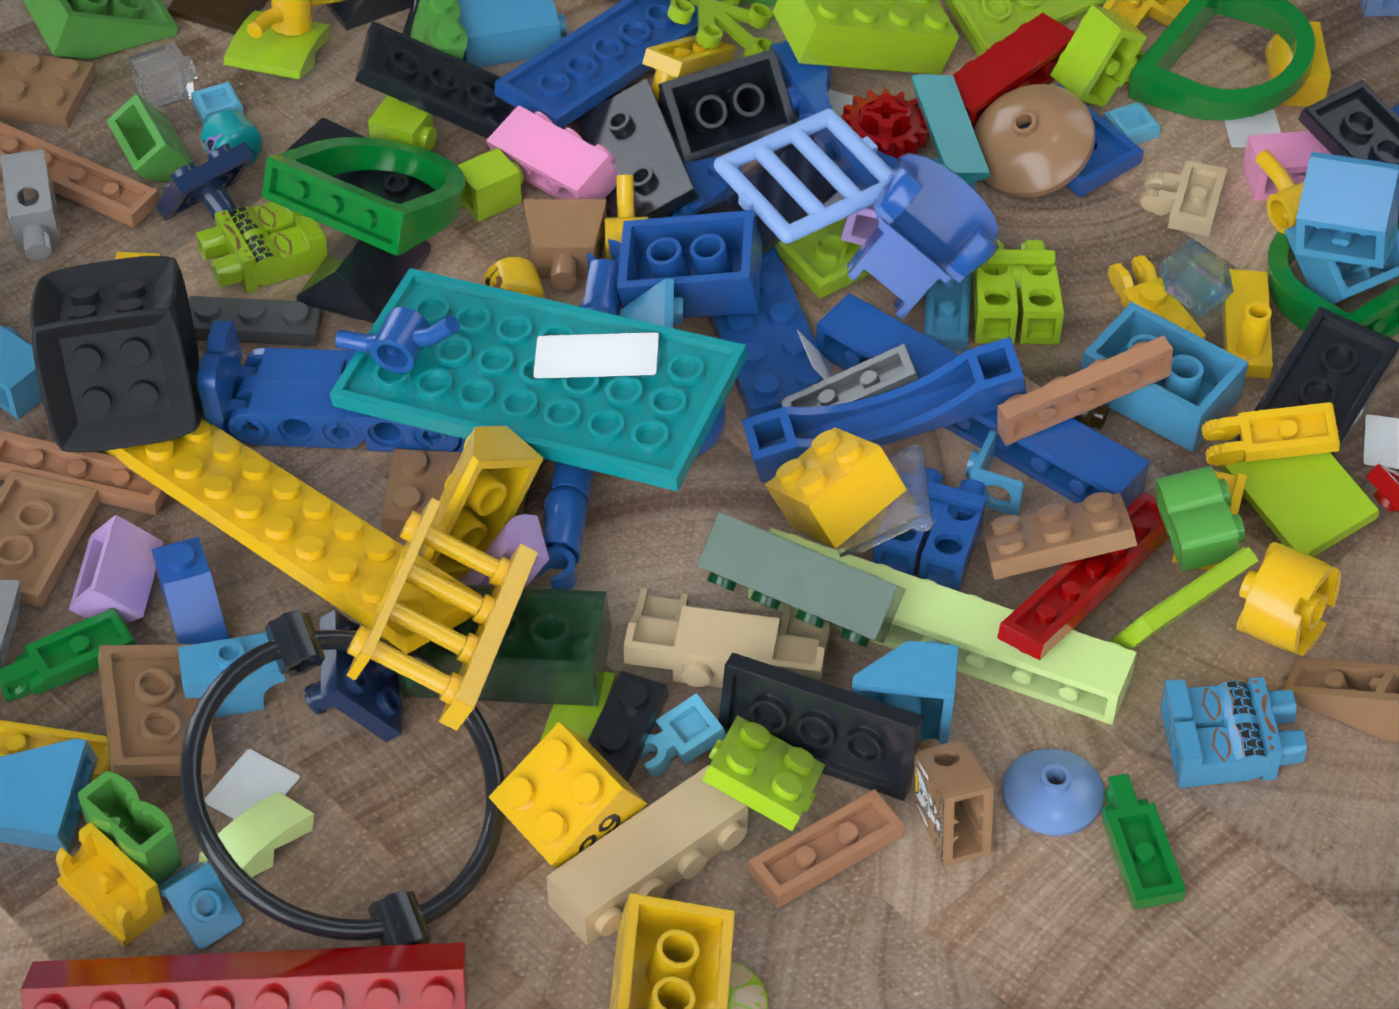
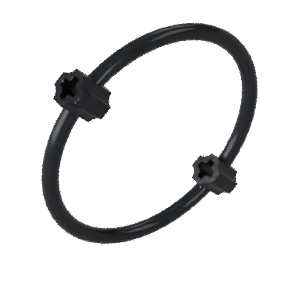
[180,610,505,946]

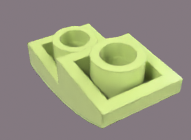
[199,791,314,877]

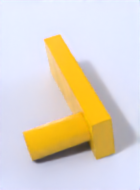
[642,35,736,101]
[1221,269,1273,379]

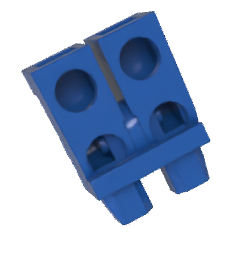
[872,466,987,592]

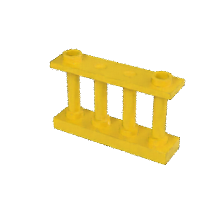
[346,498,538,731]

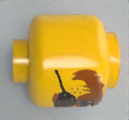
[483,257,545,299]

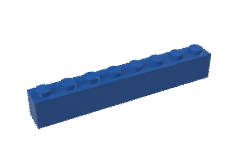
[816,293,1150,508]

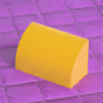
[1265,22,1331,106]

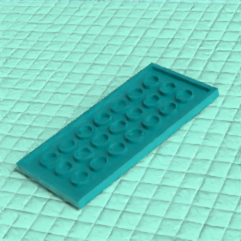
[329,268,747,492]

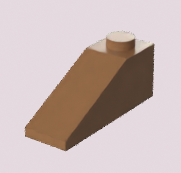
[1281,658,1399,742]

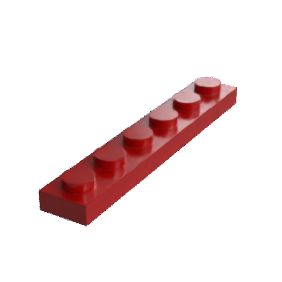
[997,492,1169,660]

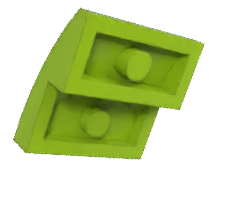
[223,10,330,80]

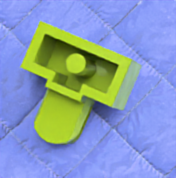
[1050,5,1147,107]

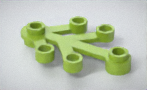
[667,0,774,58]

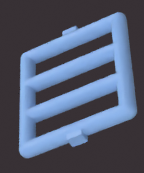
[714,109,892,244]

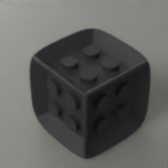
[29,256,202,452]

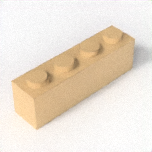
[546,765,748,946]

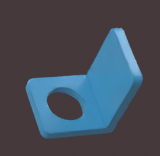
[965,430,1024,516]
[157,862,243,949]

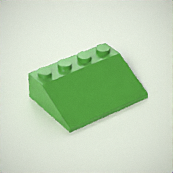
[23,0,179,60]

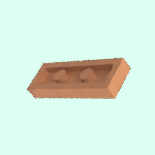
[748,789,905,909]

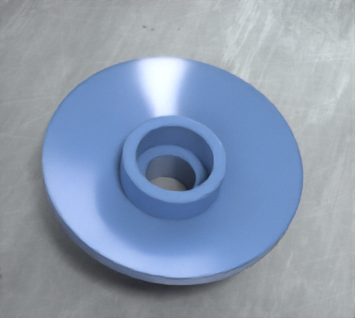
[1002,749,1104,836]

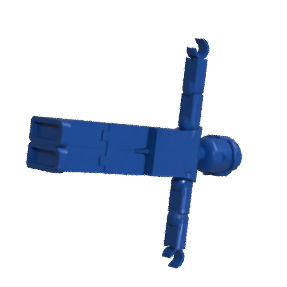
[197,239,726,595]

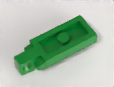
[0,608,136,702]
[1101,773,1186,910]

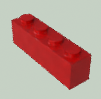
[952,12,1075,130]

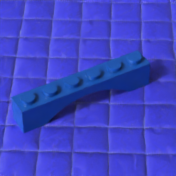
[771,41,898,191]
[741,337,1026,483]

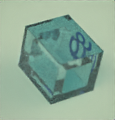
[1160,237,1234,317]

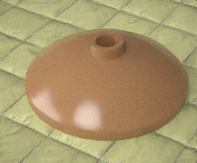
[974,84,1095,198]

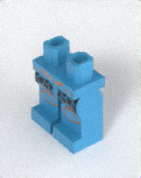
[1160,677,1307,788]

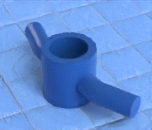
[335,307,460,373]

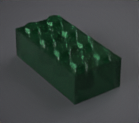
[398,585,612,706]

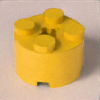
[1236,542,1341,656]

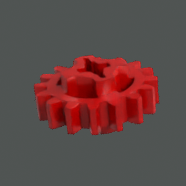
[840,89,929,159]

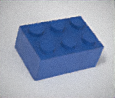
[617,210,763,318]

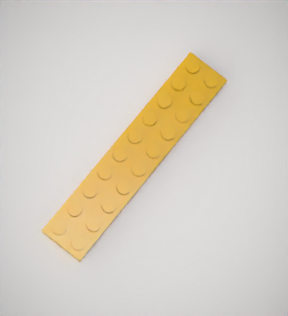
[104,417,482,654]

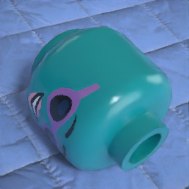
[200,109,263,167]

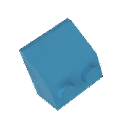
[852,640,958,745]

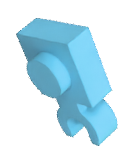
[640,693,726,777]

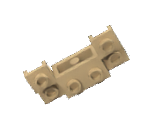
[624,588,831,688]

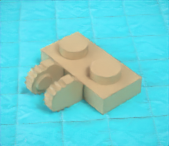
[1139,160,1227,237]

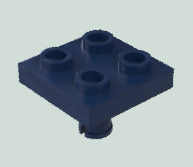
[156,142,254,221]
[304,610,402,742]

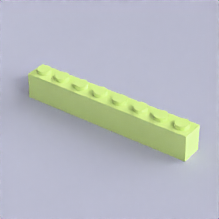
[748,528,1137,725]

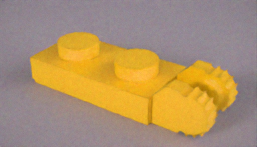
[1107,255,1205,340]
[1201,402,1340,466]

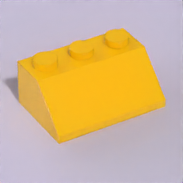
[417,426,543,579]
[609,893,735,1009]

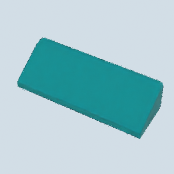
[911,74,991,184]

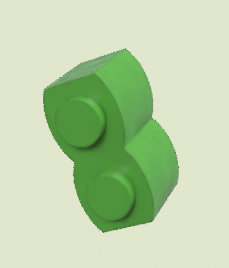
[410,0,468,60]
[1155,466,1246,571]
[78,771,182,885]

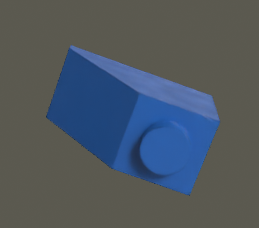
[151,536,229,644]

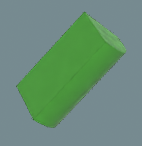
[106,93,196,182]

